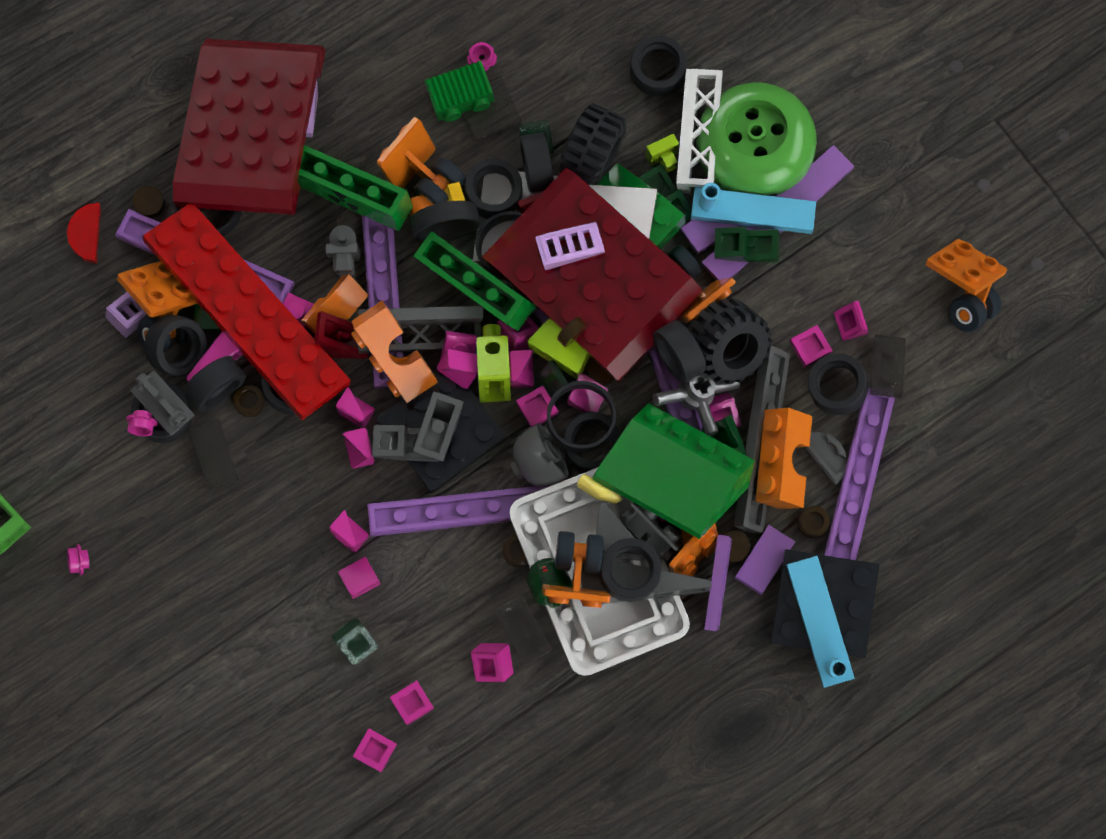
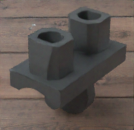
[326,225,361,278]

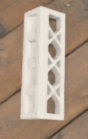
[676,69,723,194]

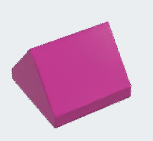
[834,301,868,341]

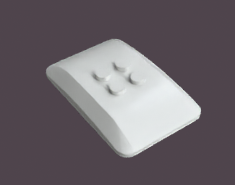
[510,468,690,676]

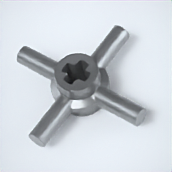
[653,372,740,436]

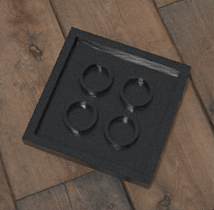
[376,372,507,494]
[771,549,880,658]

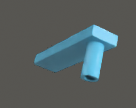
[691,183,816,234]
[786,556,855,688]

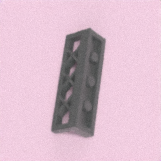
[356,306,483,354]

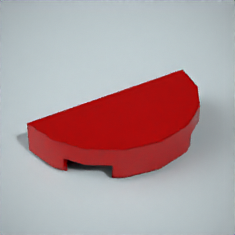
[67,203,101,264]

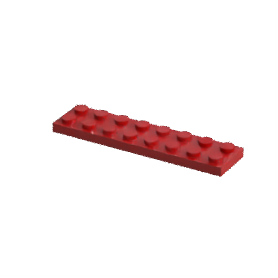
[143,204,351,421]

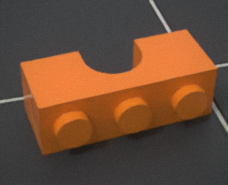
[351,300,438,403]
[755,408,812,509]

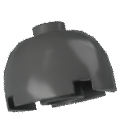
[511,423,569,487]

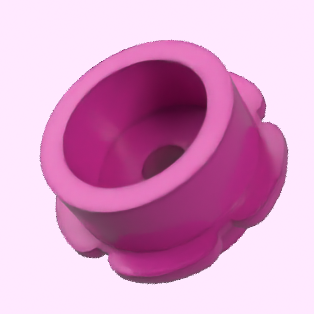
[467,42,497,71]
[126,410,157,437]
[67,544,89,575]

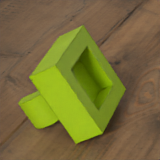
[645,134,679,173]

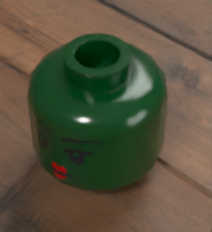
[526,558,572,608]

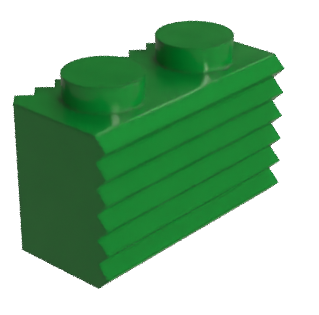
[424,61,495,122]

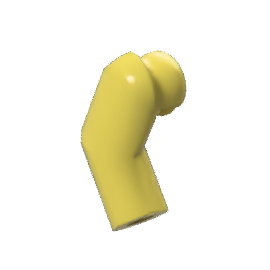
[577,474,622,504]

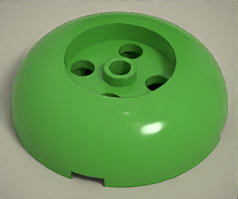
[696,82,817,196]

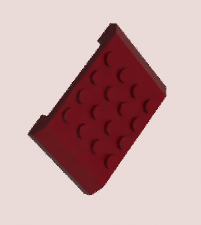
[173,39,326,215]
[482,168,703,383]

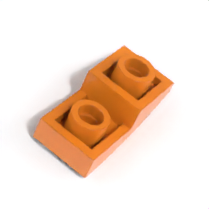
[302,274,368,334]

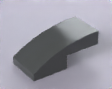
[372,425,439,462]

